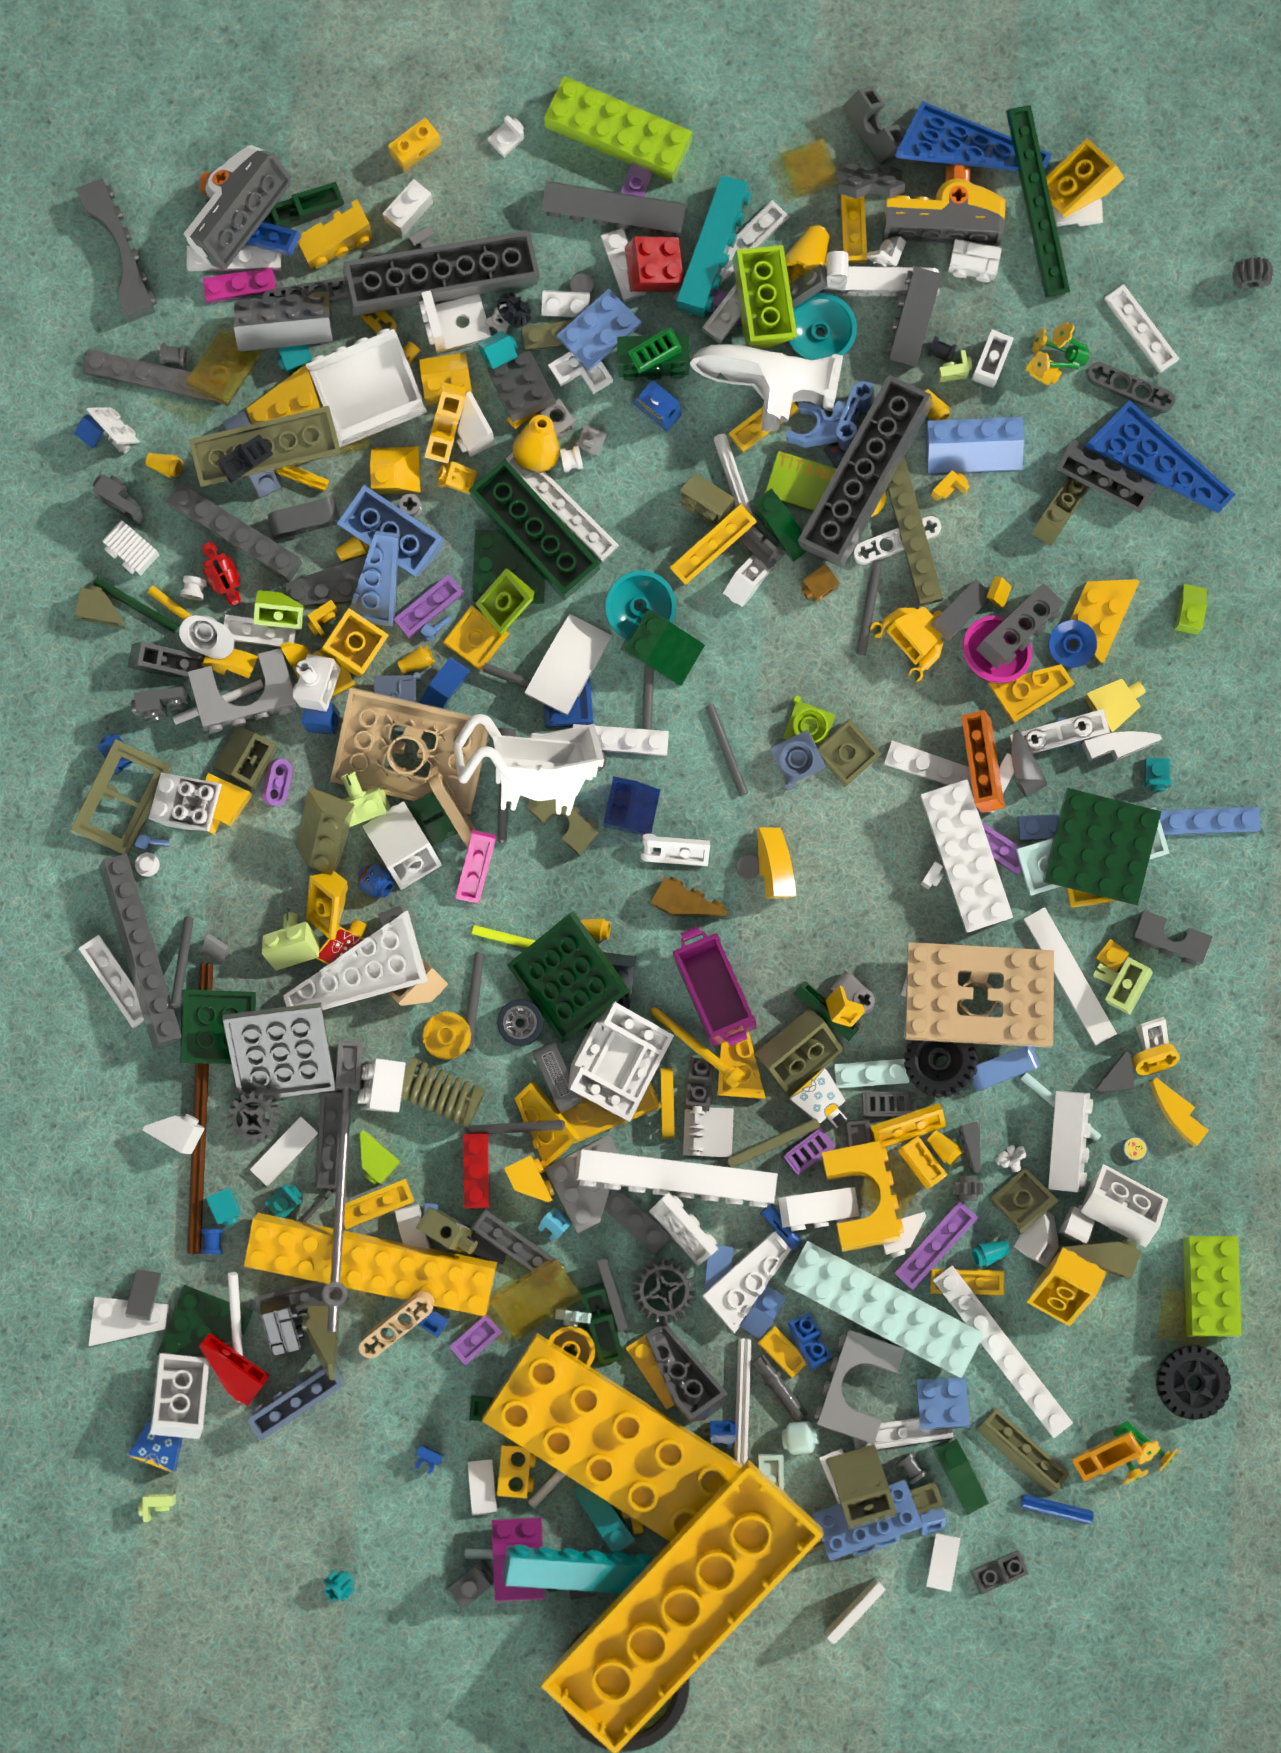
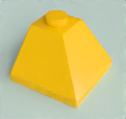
[370,446,421,495]
[306,871,348,940]

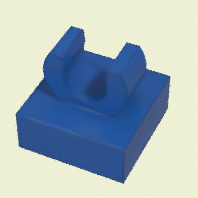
[418,1306,450,1338]
[710,1421,735,1449]
[415,1445,444,1475]

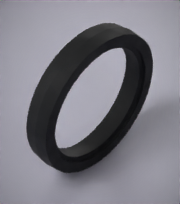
[561,1625,690,1752]

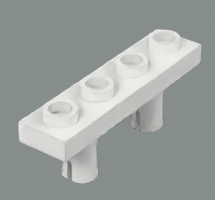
[1010,709,1110,754]

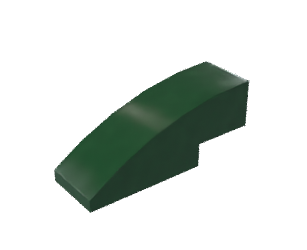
[268,182,344,229]
[580,1282,624,1366]

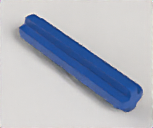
[1021,1494,1094,1524]

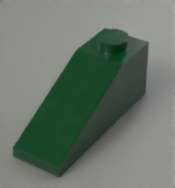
[749,488,807,562]
[932,1437,989,1515]

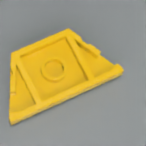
[1070,579,1139,664]

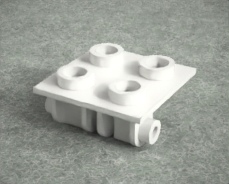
[86,408,140,454]
[683,1106,734,1157]

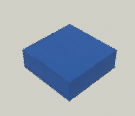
[74,414,105,448]

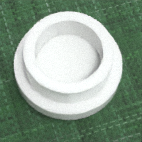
[135,853,160,877]

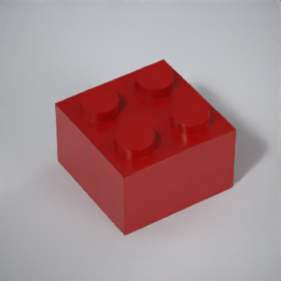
[625,237,684,292]

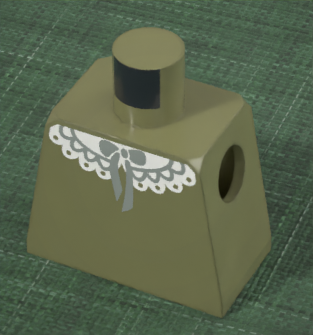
[416,1207,478,1254]

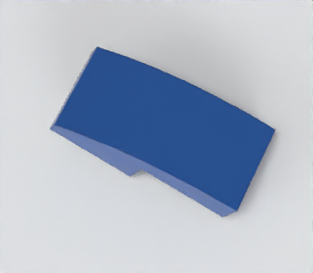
[788,1313,833,1371]

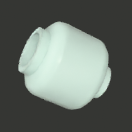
[782,1421,820,1455]

